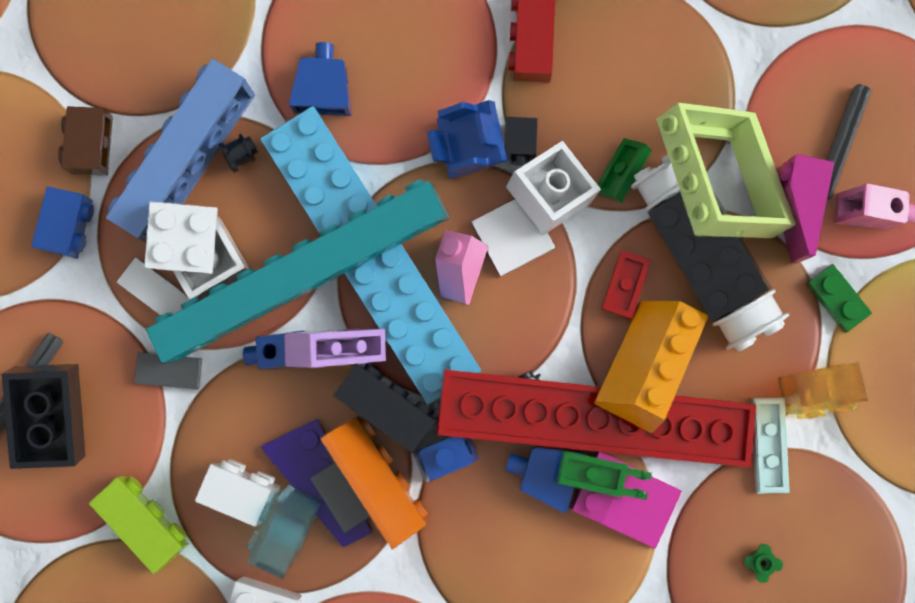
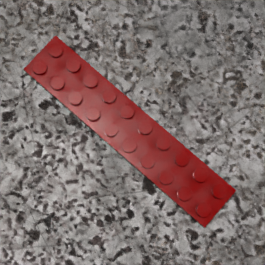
[436,369,756,468]

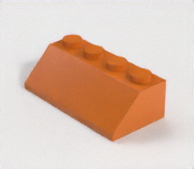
[320,417,428,550]

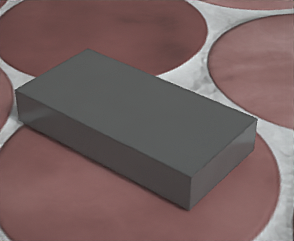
[134,352,202,389]
[310,462,370,533]

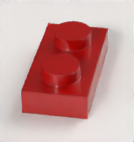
[601,250,651,320]

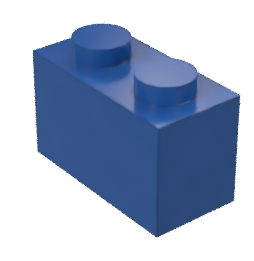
[31,186,94,259]

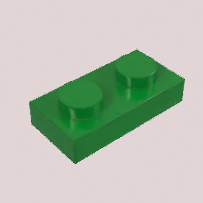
[597,138,652,203]
[806,264,872,333]

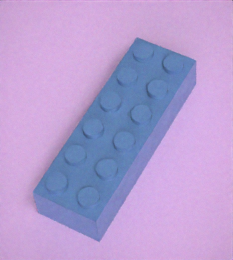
[106,58,255,243]

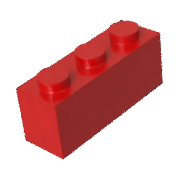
[508,0,555,82]

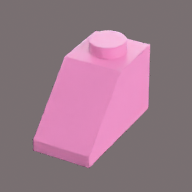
[435,230,488,305]

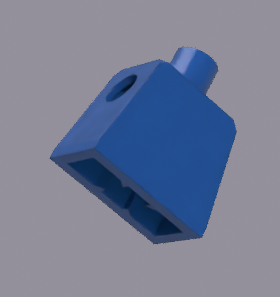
[289,42,351,116]
[243,331,308,370]
[413,436,479,482]
[505,446,585,513]

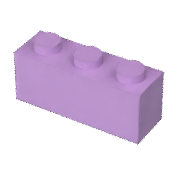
[285,328,386,368]

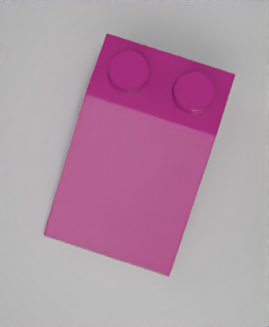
[776,154,834,264]
[569,451,682,549]

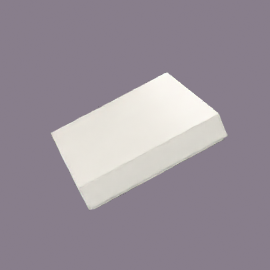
[472,199,556,277]

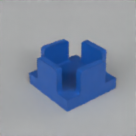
[427,100,508,179]

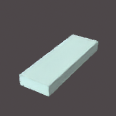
[751,398,790,494]

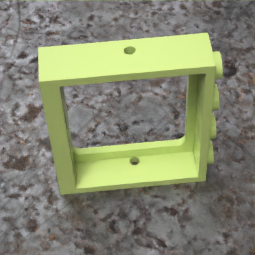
[656,103,796,238]

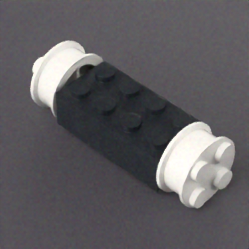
[631,154,790,352]

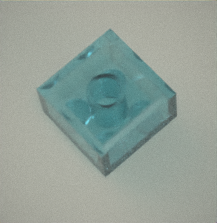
[247,485,323,579]

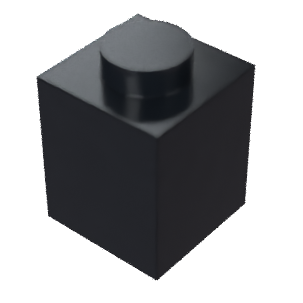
[504,117,538,166]

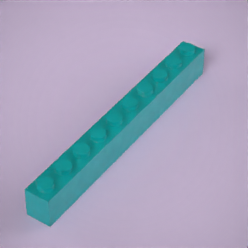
[145,179,450,364]

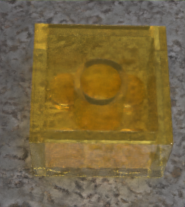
[778,362,868,419]

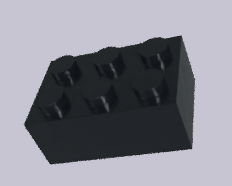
[333,363,437,453]
[1,364,86,469]

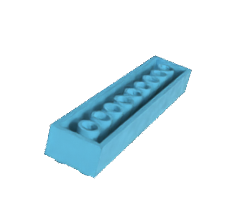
[260,106,482,405]

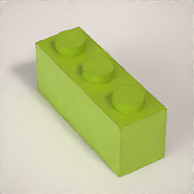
[89,475,189,575]

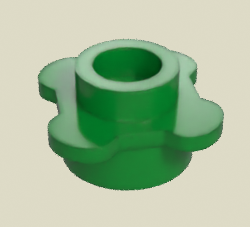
[744,544,783,583]

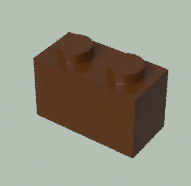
[58,106,113,176]

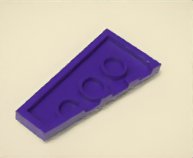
[261,419,372,547]

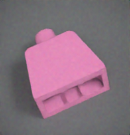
[835,184,915,229]

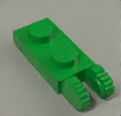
[556,450,652,500]

